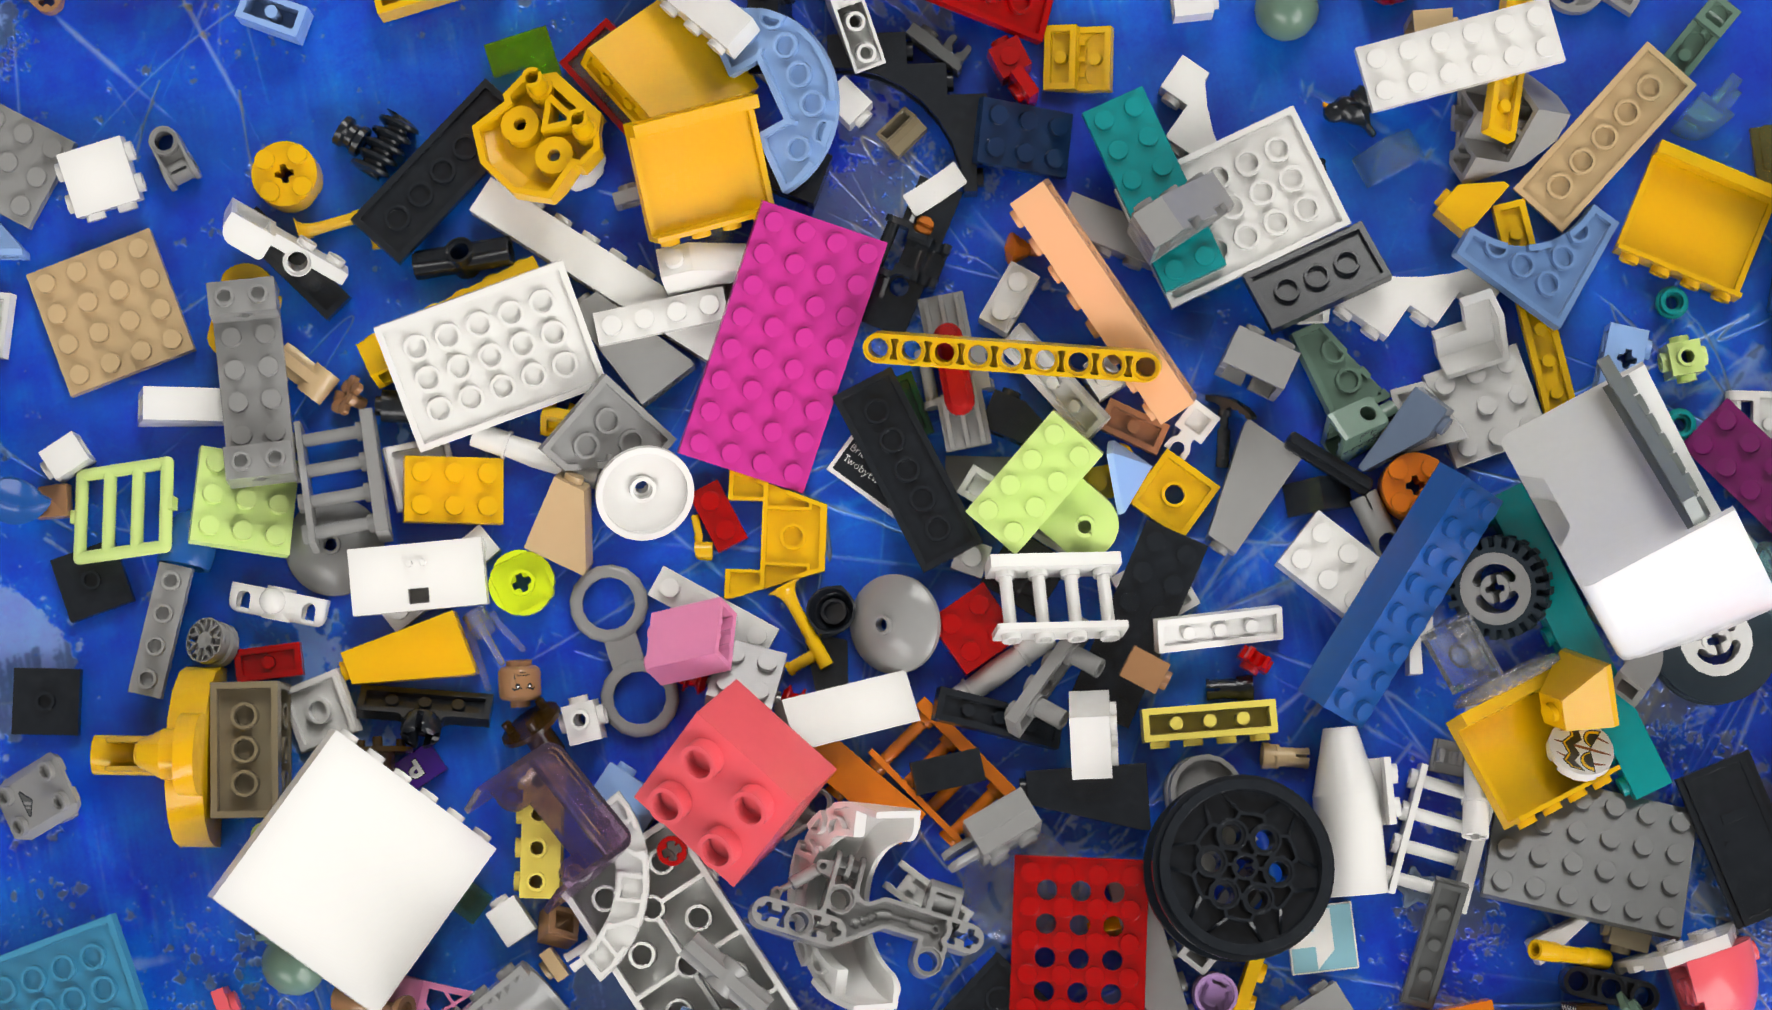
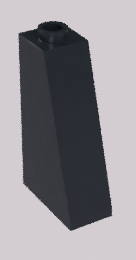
[1019,763,1151,830]

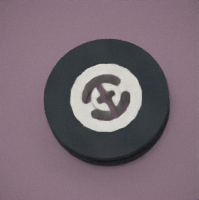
[1658,610,1772,705]

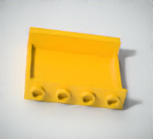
[580,0,759,122]
[623,93,774,247]
[1612,139,1772,304]
[1446,668,1621,830]

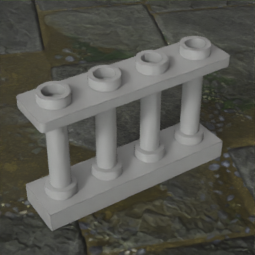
[293,407,394,554]

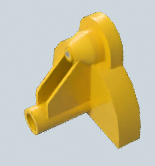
[90,666,227,847]

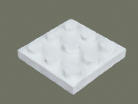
[1421,343,1542,469]

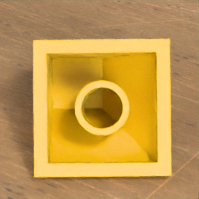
[1539,648,1619,731]

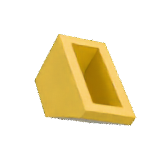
[1432,181,1510,238]

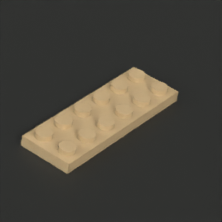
[1512,41,1697,233]

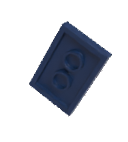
[972,96,1073,180]

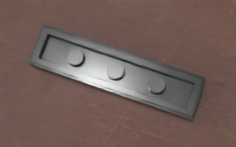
[1399,876,1469,1010]

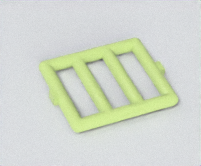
[70,456,178,565]

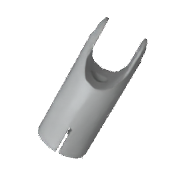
[1350,489,1397,557]

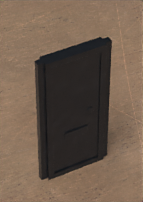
[1674,750,1772,929]

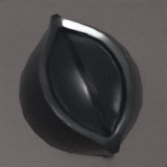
[806,585,856,640]

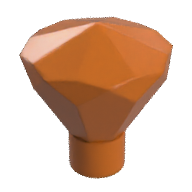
[1004,232,1039,264]

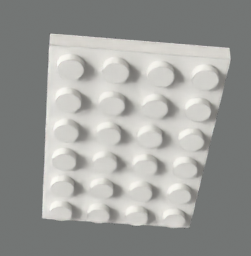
[1114,106,1351,310]
[373,259,604,453]

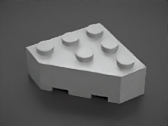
[1127,171,1235,265]

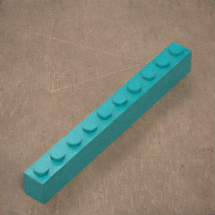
[1488,483,1673,800]

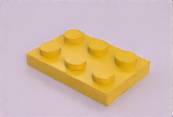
[403,455,504,525]

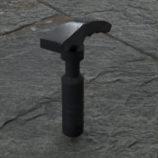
[1205,394,1257,468]

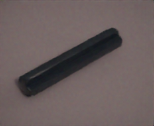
[1284,432,1373,496]

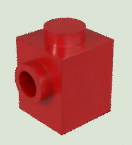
[987,35,1032,86]

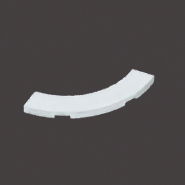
[579,791,650,982]

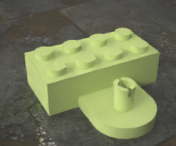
[965,409,1119,554]

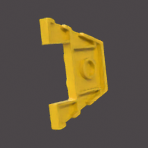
[724,470,827,599]

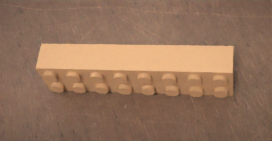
[1009,178,1197,425]

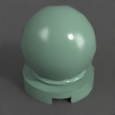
[1254,0,1319,41]
[254,929,323,996]

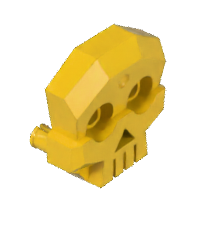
[472,67,607,205]

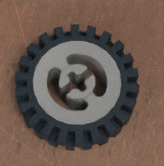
[1446,534,1554,640]

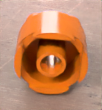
[1377,452,1440,521]

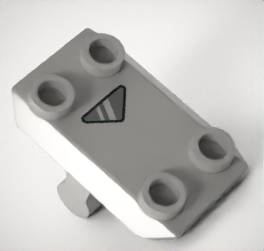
[0,752,81,840]

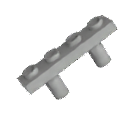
[128,561,195,699]
[1004,617,1106,738]

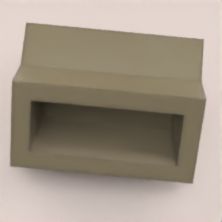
[875,106,927,160]

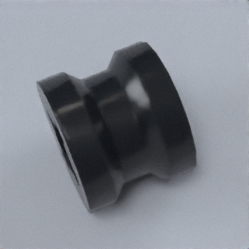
[332,115,372,157]

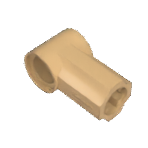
[284,342,340,406]

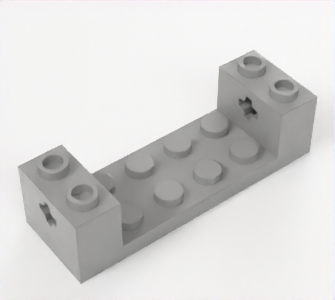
[206,276,298,489]

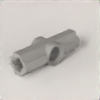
[679,932,775,1010]

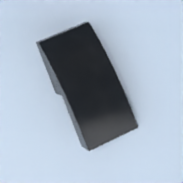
[909,748,986,796]

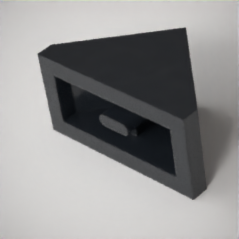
[1282,475,1352,518]

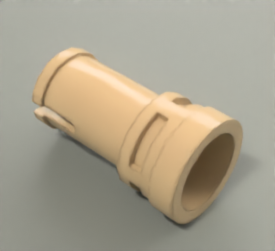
[1260,742,1310,769]

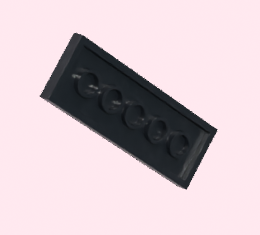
[351,78,526,265]
[832,367,983,573]
[1067,519,1208,728]

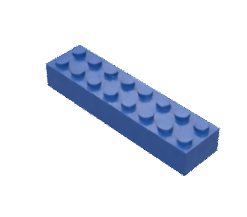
[1298,462,1503,729]

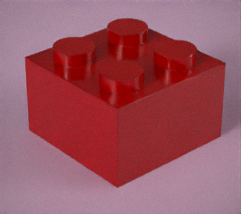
[939,582,1011,676]

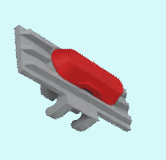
[913,291,995,453]

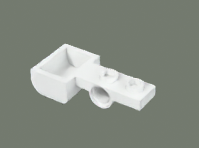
[223,198,349,285]

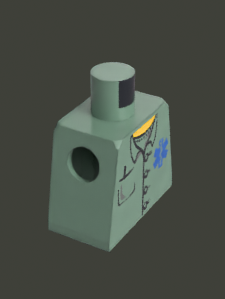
[1320,396,1398,463]

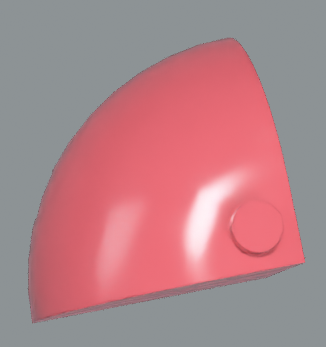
[1668,935,1760,1010]

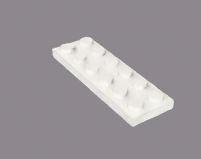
[1354,0,1566,114]

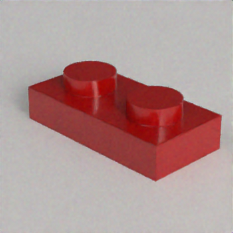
[693,479,748,554]
[234,642,305,682]

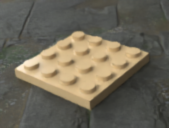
[26,228,197,398]

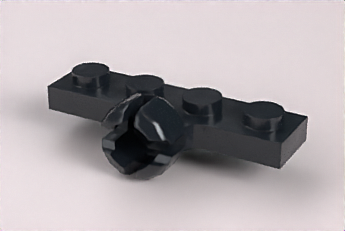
[356,685,494,749]

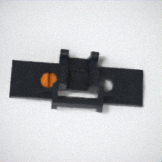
[861,175,963,332]

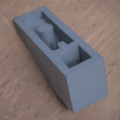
[1358,386,1455,472]

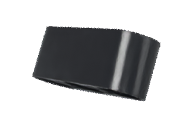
[1558,965,1660,1010]

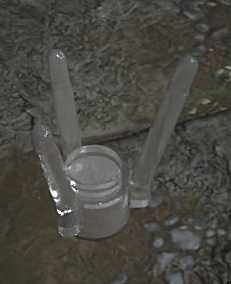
[462,605,526,691]

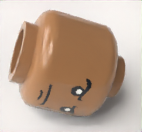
[498,659,541,708]

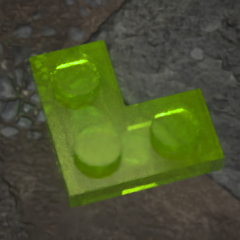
[484,25,563,78]

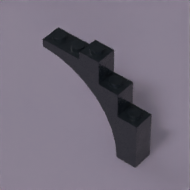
[827,32,987,197]

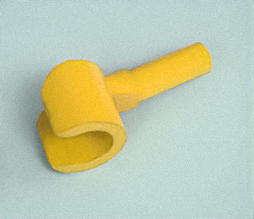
[691,514,713,561]

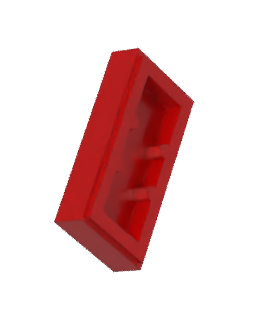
[1008,65,1039,106]

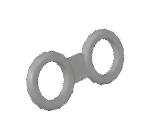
[569,564,680,738]

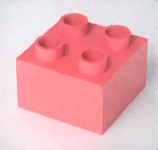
[634,679,837,888]

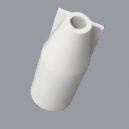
[1312,726,1401,898]

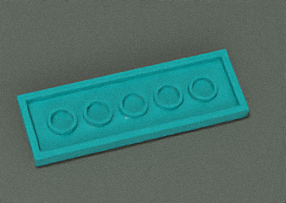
[1081,86,1227,294]

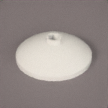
[595,445,694,541]

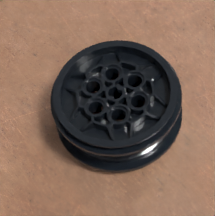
[1143,774,1335,962]

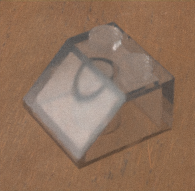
[1420,611,1503,695]

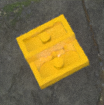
[1043,24,1114,93]

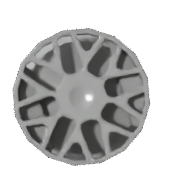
[186,617,239,667]

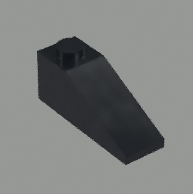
[986,387,1043,446]

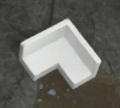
[1431,288,1510,379]

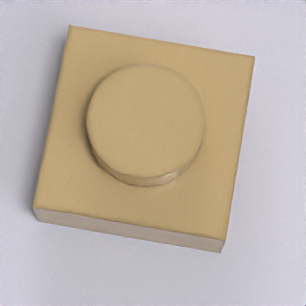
[539,946,572,982]

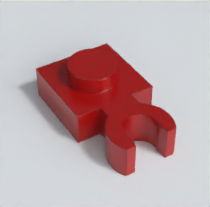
[1235,644,1274,676]

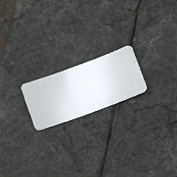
[903,162,967,216]

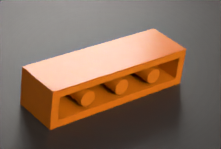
[813,741,926,845]

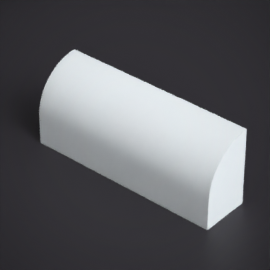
[773,670,920,747]

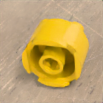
[251,141,323,213]

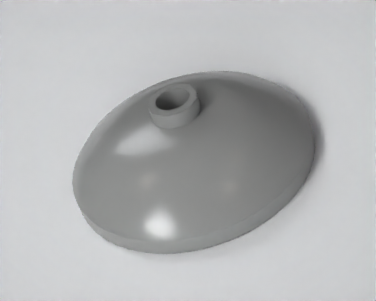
[286,501,385,596]
[850,574,941,673]

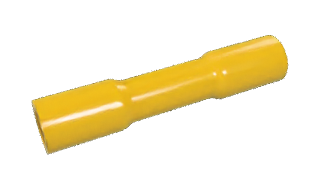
[1527,939,1613,970]

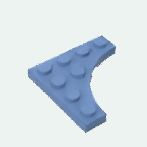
[1451,204,1619,331]

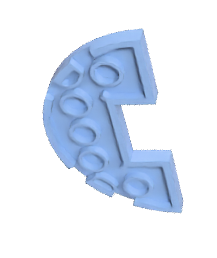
[719,7,840,194]

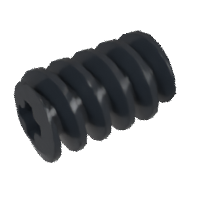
[350,108,419,182]

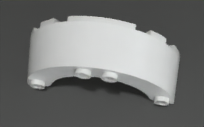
[787,801,921,1010]

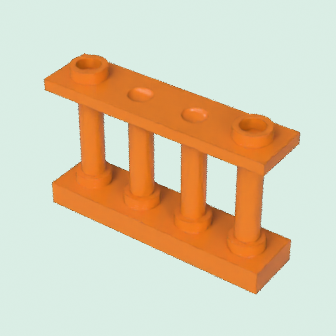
[868,696,1016,847]

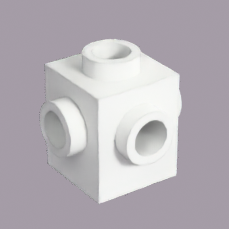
[558,694,609,746]

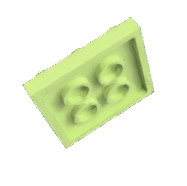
[188,445,298,559]

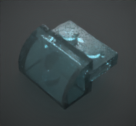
[1670,72,1743,141]

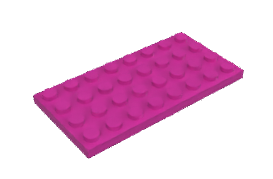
[677,200,888,493]

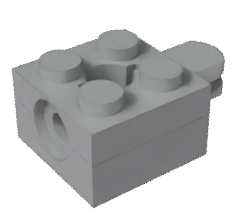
[941,787,1042,873]

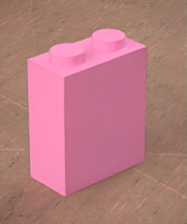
[644,597,737,686]

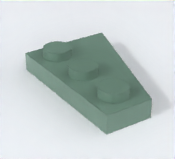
[1288,323,1391,415]

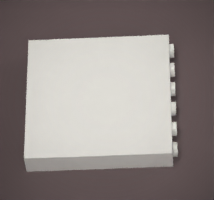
[207,728,497,1010]

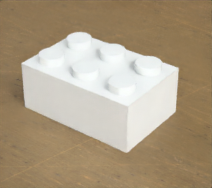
[1274,510,1380,618]

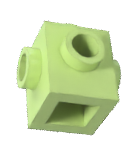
[1657,335,1708,384]

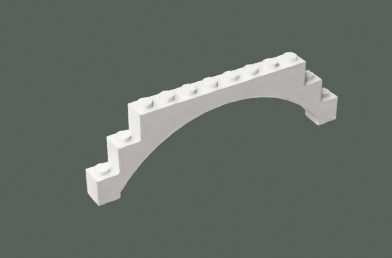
[1158,55,1500,341]

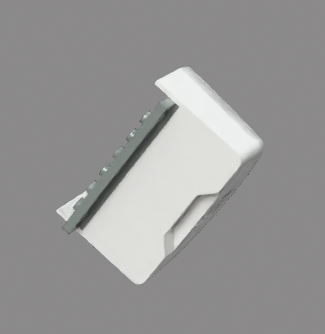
[1501,355,1772,660]

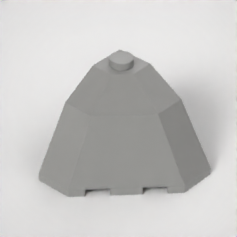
[1449,73,1571,184]

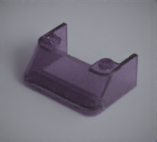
[464,742,631,914]

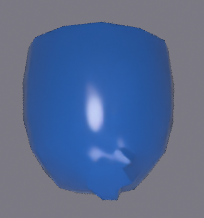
[156,509,216,573]

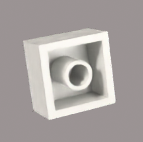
[1069,690,1119,780]

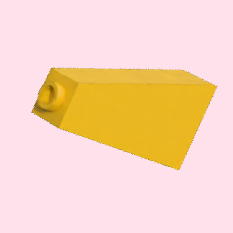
[339,610,480,685]

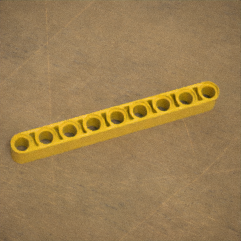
[863,330,1162,383]

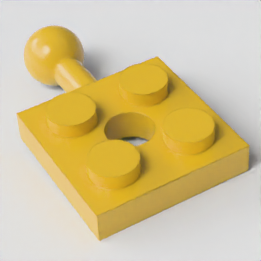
[1119,443,1221,536]

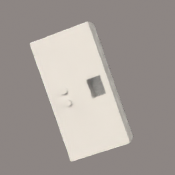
[347,537,490,617]

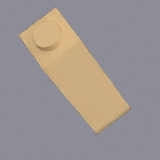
[524,471,593,576]

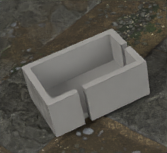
[1214,324,1301,402]

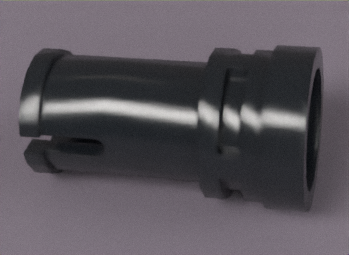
[1206,675,1254,701]

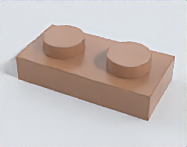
[1100,398,1171,456]

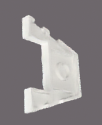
[1612,921,1739,975]

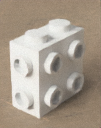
[54,135,147,223]

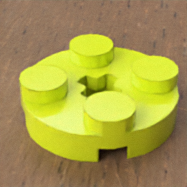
[488,549,556,616]

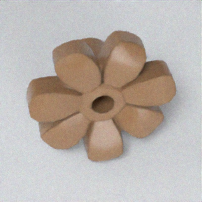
[331,375,368,416]

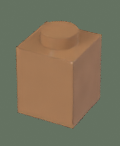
[1119,645,1173,694]

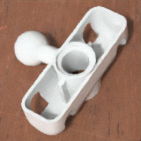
[229,581,331,627]

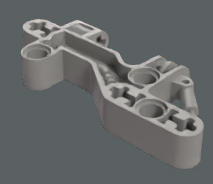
[748,849,984,979]

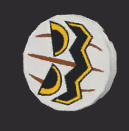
[1546,727,1614,782]

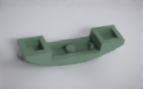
[1664,0,1741,77]

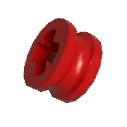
[657,836,688,866]

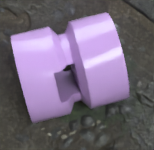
[1190,971,1238,1010]

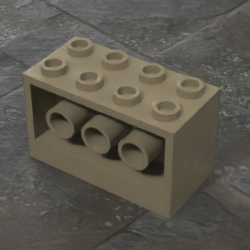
[210,681,292,819]

